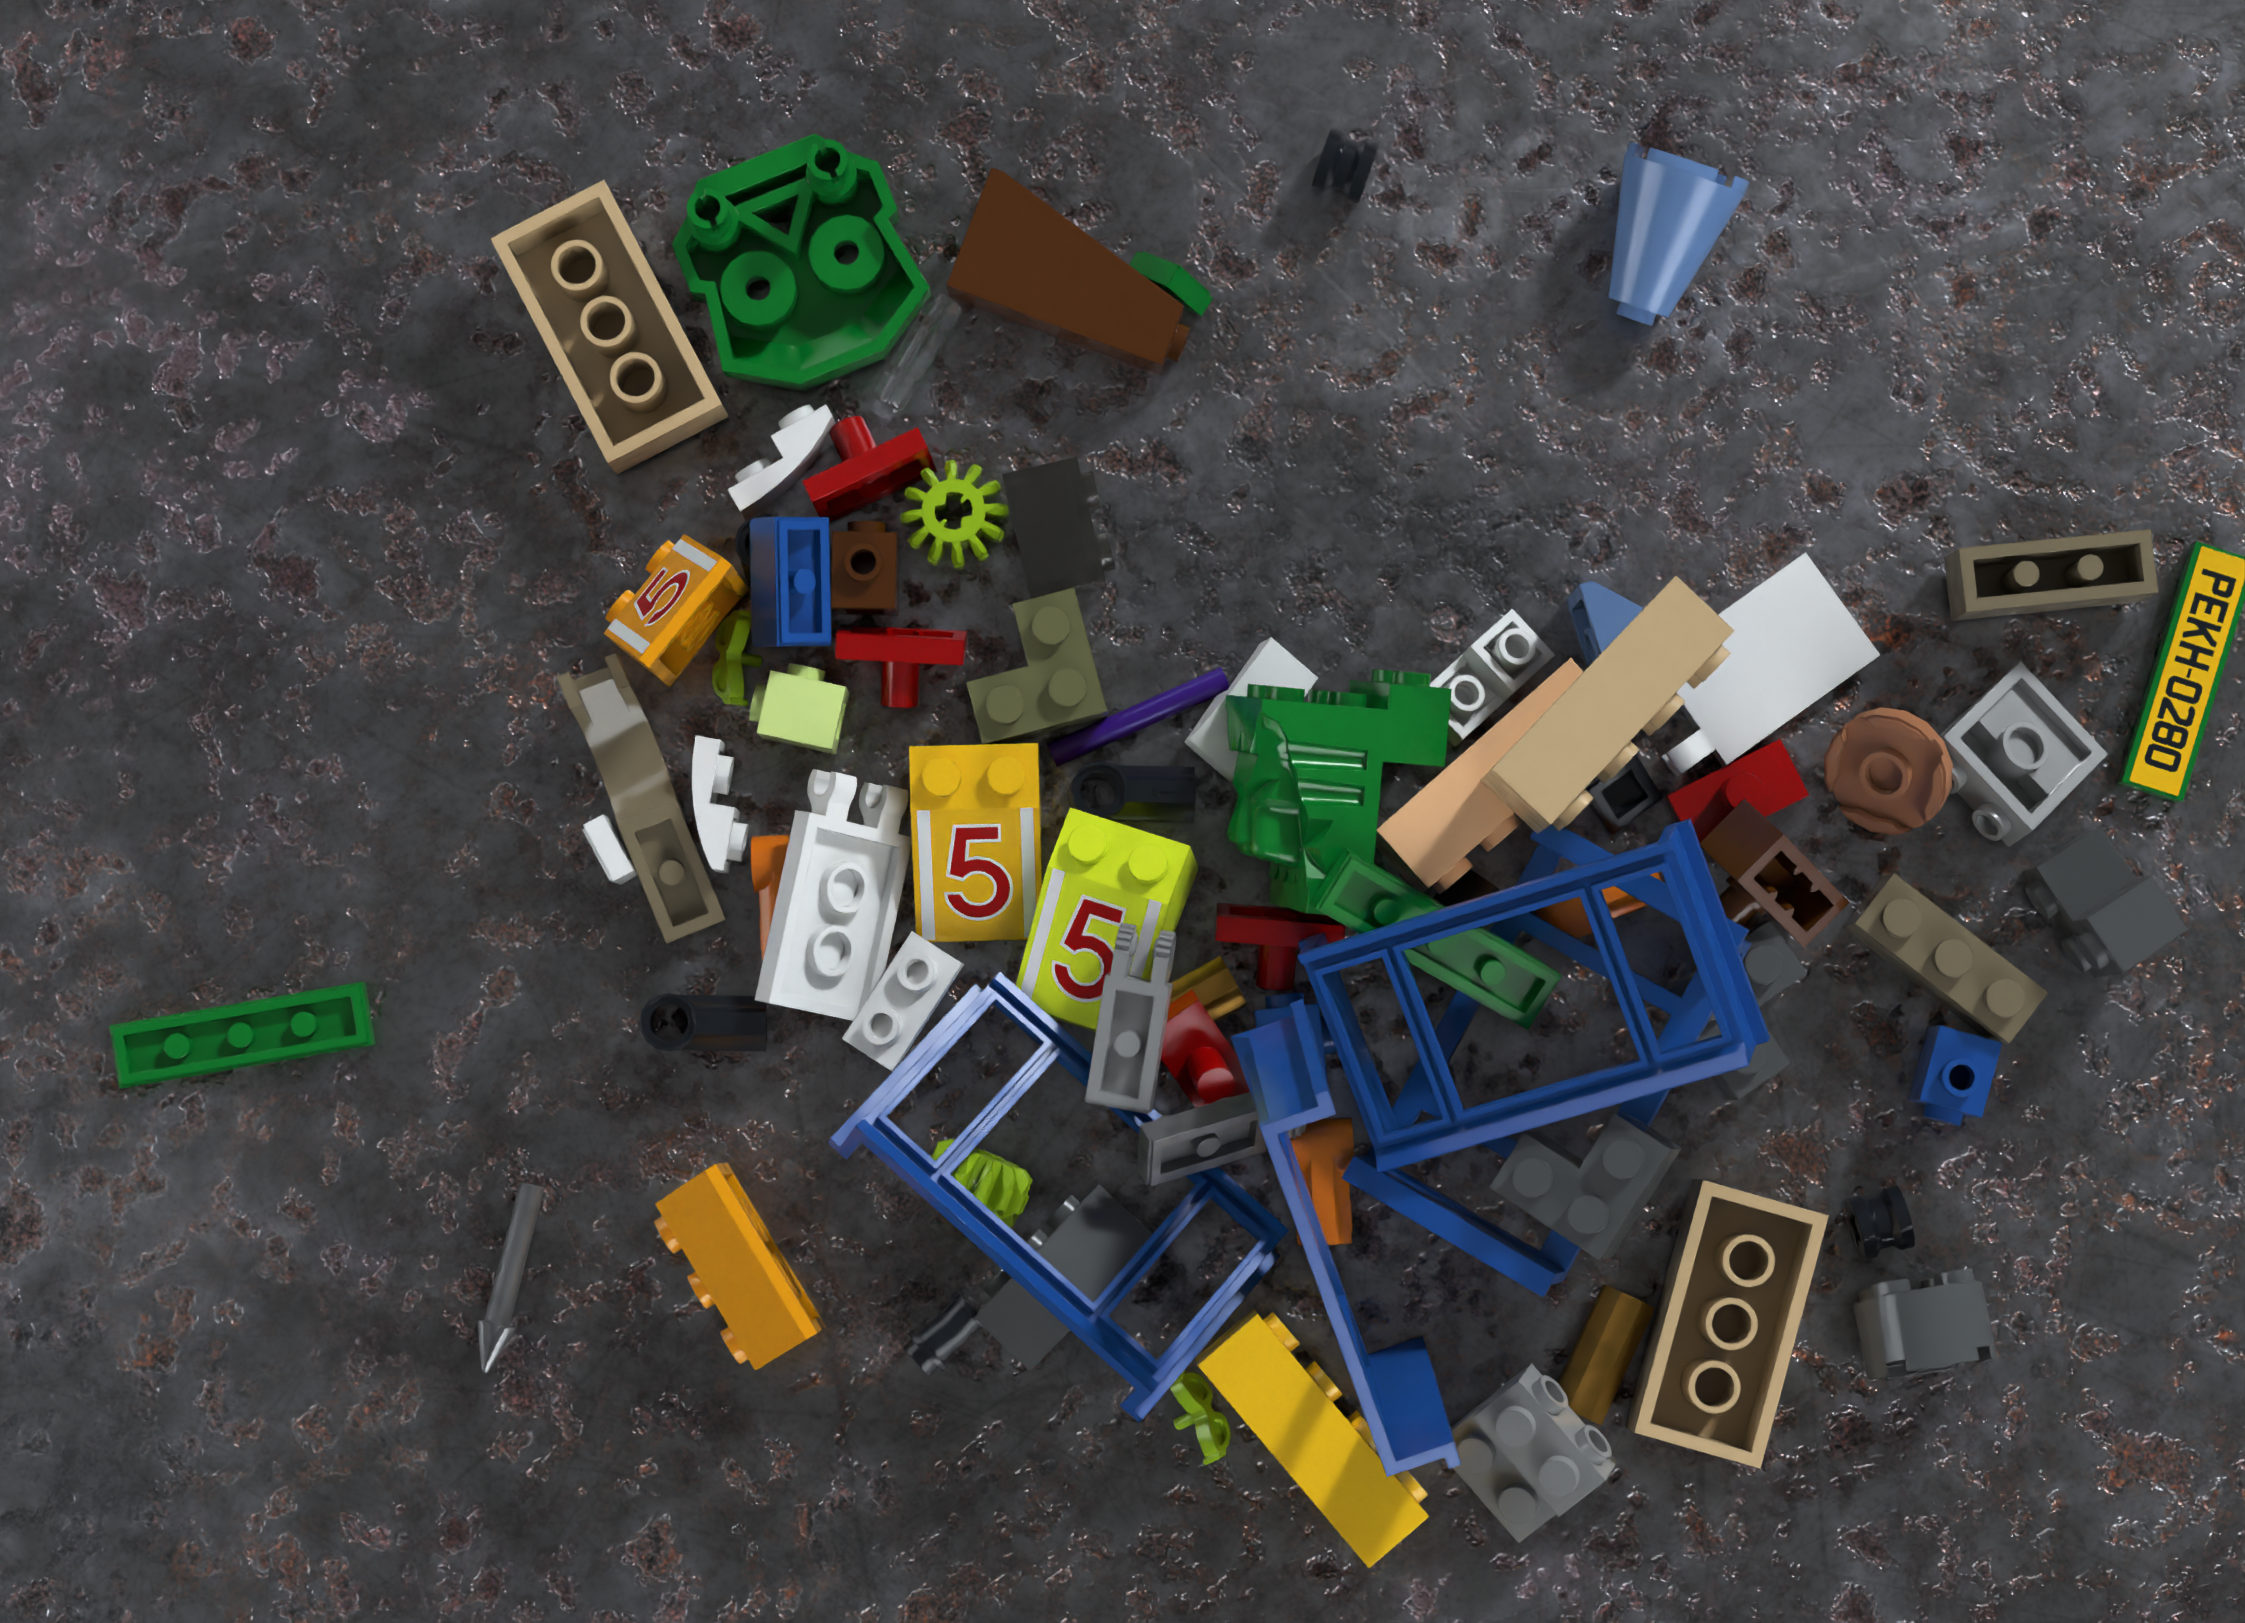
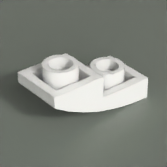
[727,404,836,520]
[1430,609,1555,747]
[1184,637,1318,783]
[692,735,748,874]

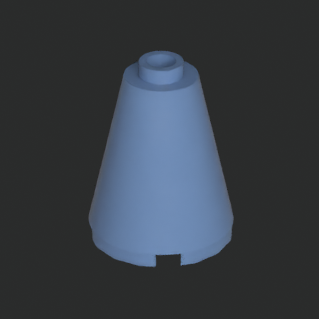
[1608,142,1749,326]

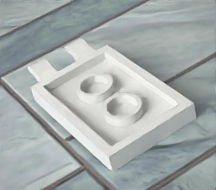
[1661,552,1880,777]
[755,769,912,1021]

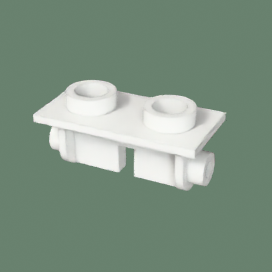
[842,931,964,1072]

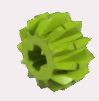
[900,460,1009,570]
[929,1139,1033,1228]

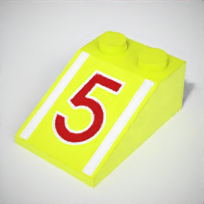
[1016,808,1199,1032]

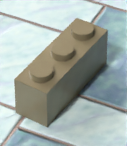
[1944,529,2159,621]
[1842,873,2049,1044]

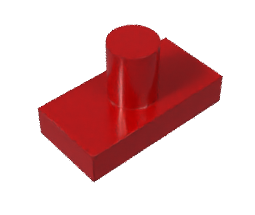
[802,416,937,523]
[835,624,967,708]
[1664,739,1809,843]
[1215,903,1346,990]
[1161,990,1250,1108]

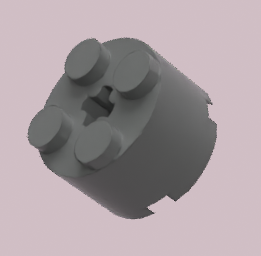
[1853,1268,1997,1382]

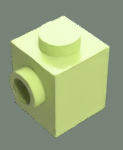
[749,663,850,754]

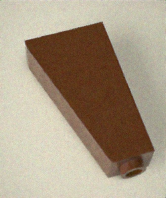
[947,167,1191,376]

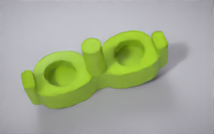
[712,610,762,707]
[1170,1370,1231,1466]

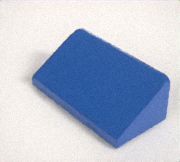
[749,517,832,647]

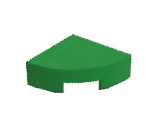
[1129,251,1213,316]

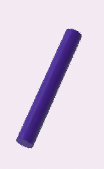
[1047,667,1230,767]

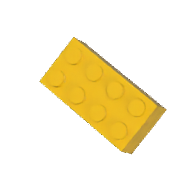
[1195,1308,1429,1568]

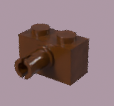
[1700,799,1850,948]

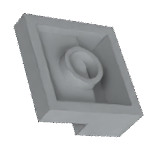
[1939,661,2108,847]
[1451,1363,1617,1543]

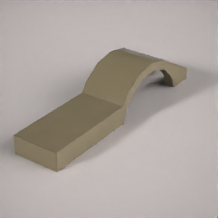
[557,653,726,944]

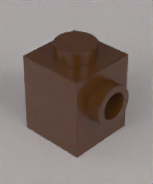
[831,521,900,616]

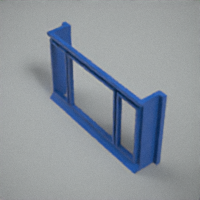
[1298,818,1770,1173]
[1342,824,1752,1297]
[827,972,1289,1423]
[1231,999,1461,1477]

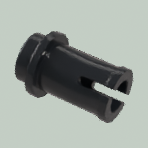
[903,1294,983,1376]

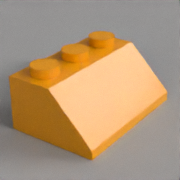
[654,1162,826,1371]

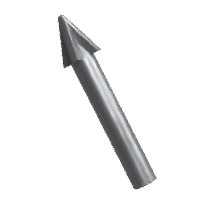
[478,1182,544,1373]

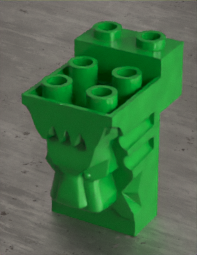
[1225,669,1452,915]

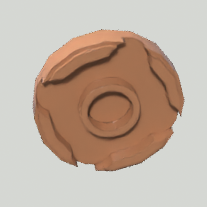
[1824,707,1953,835]

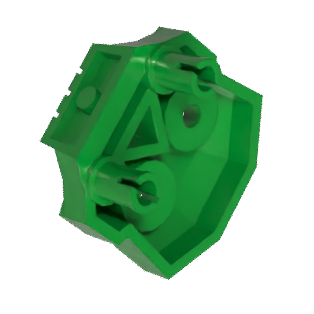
[672,133,931,391]

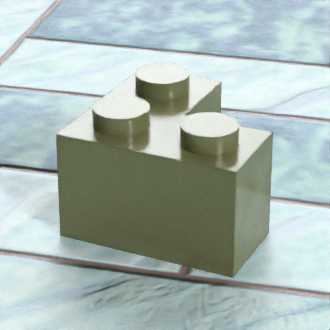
[966,588,1107,744]

